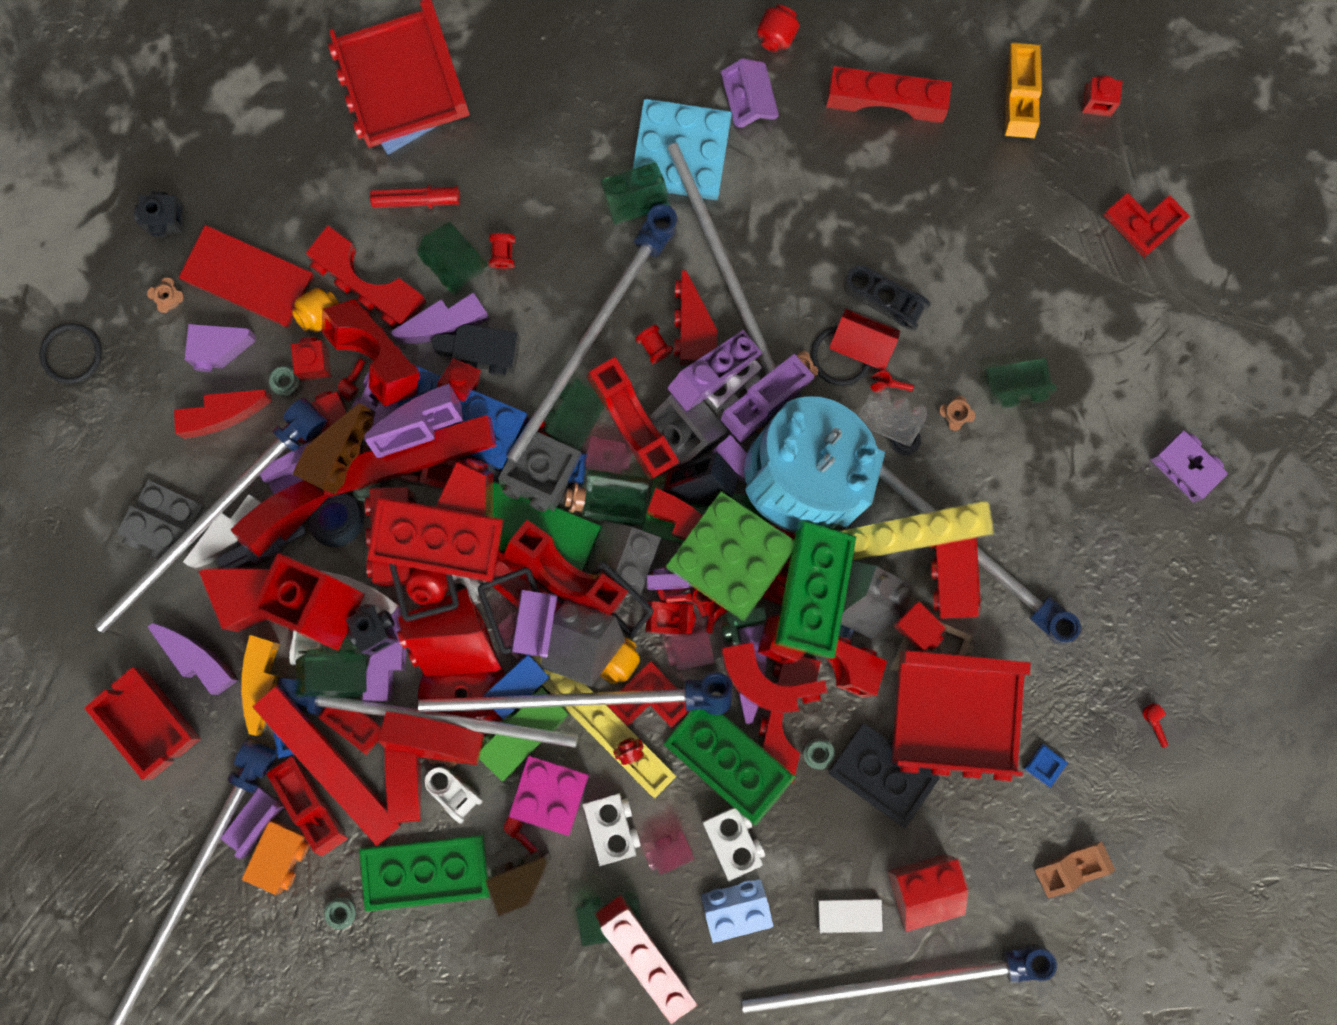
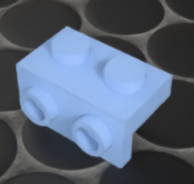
[701,879,773,943]

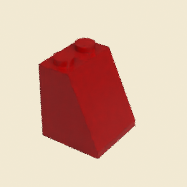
[436,457,493,517]
[250,554,365,651]
[198,569,270,632]
[396,588,501,677]
[887,854,968,932]

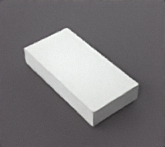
[818,898,883,933]

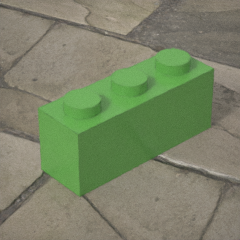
[479,688,570,782]

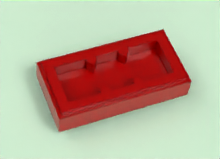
[318,693,382,756]

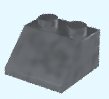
[648,394,728,469]
[585,521,661,596]
[841,561,914,638]
[540,600,625,687]

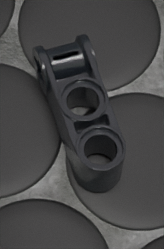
[844,265,931,331]

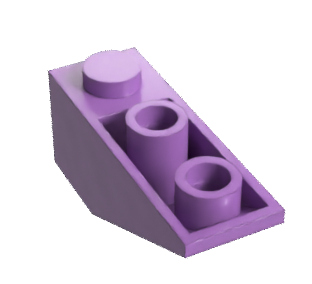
[668,330,762,412]

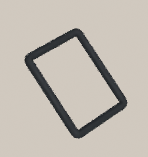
[591,561,653,636]
[389,564,459,621]
[477,567,539,654]

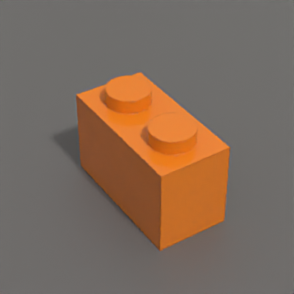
[241,820,309,895]

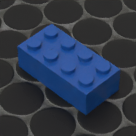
[395,366,530,472]

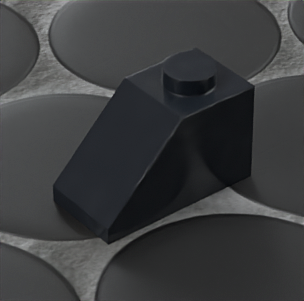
[663,452,738,506]

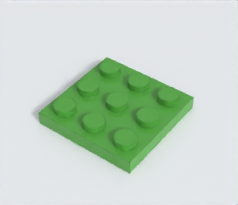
[667,492,794,621]

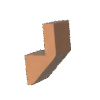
[1035,841,1115,898]

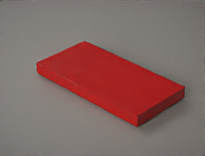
[179,225,314,328]
[367,497,504,582]

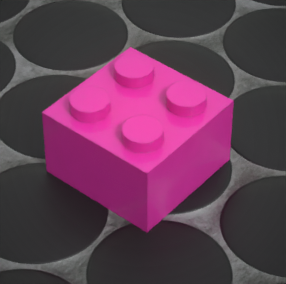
[509,756,590,836]

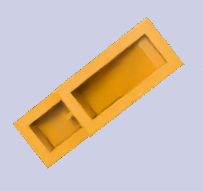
[1005,43,1042,138]
[242,635,282,736]

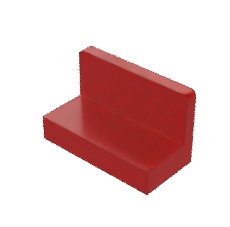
[830,308,901,370]

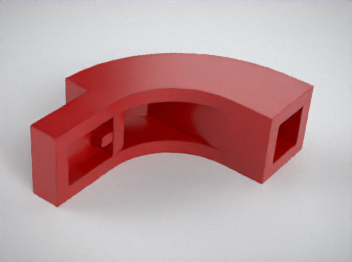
[721,642,827,712]

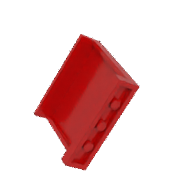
[328,0,470,148]
[891,651,1031,782]

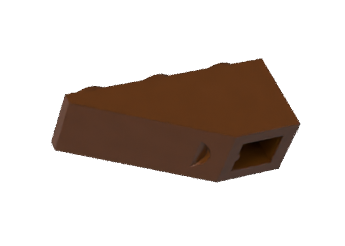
[292,403,376,495]

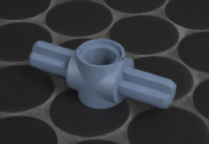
[218,524,305,569]

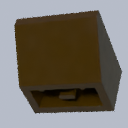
[485,850,551,917]

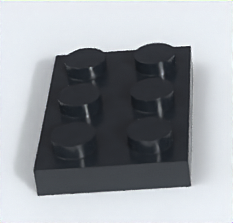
[827,723,940,829]

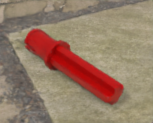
[370,185,460,209]

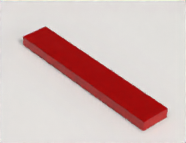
[324,415,497,498]
[252,685,402,846]

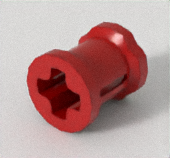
[488,233,516,269]
[635,324,674,365]

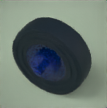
[308,493,364,547]

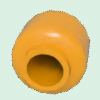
[292,288,339,333]
[600,637,640,684]

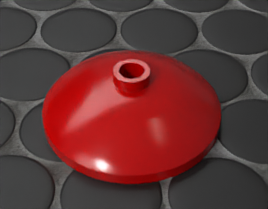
[418,667,505,736]

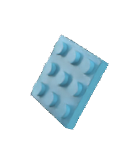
[630,99,732,200]

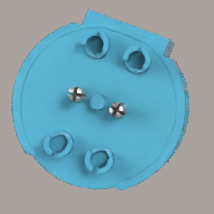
[744,396,885,533]

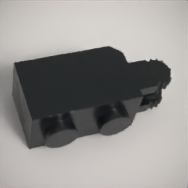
[431,324,520,377]

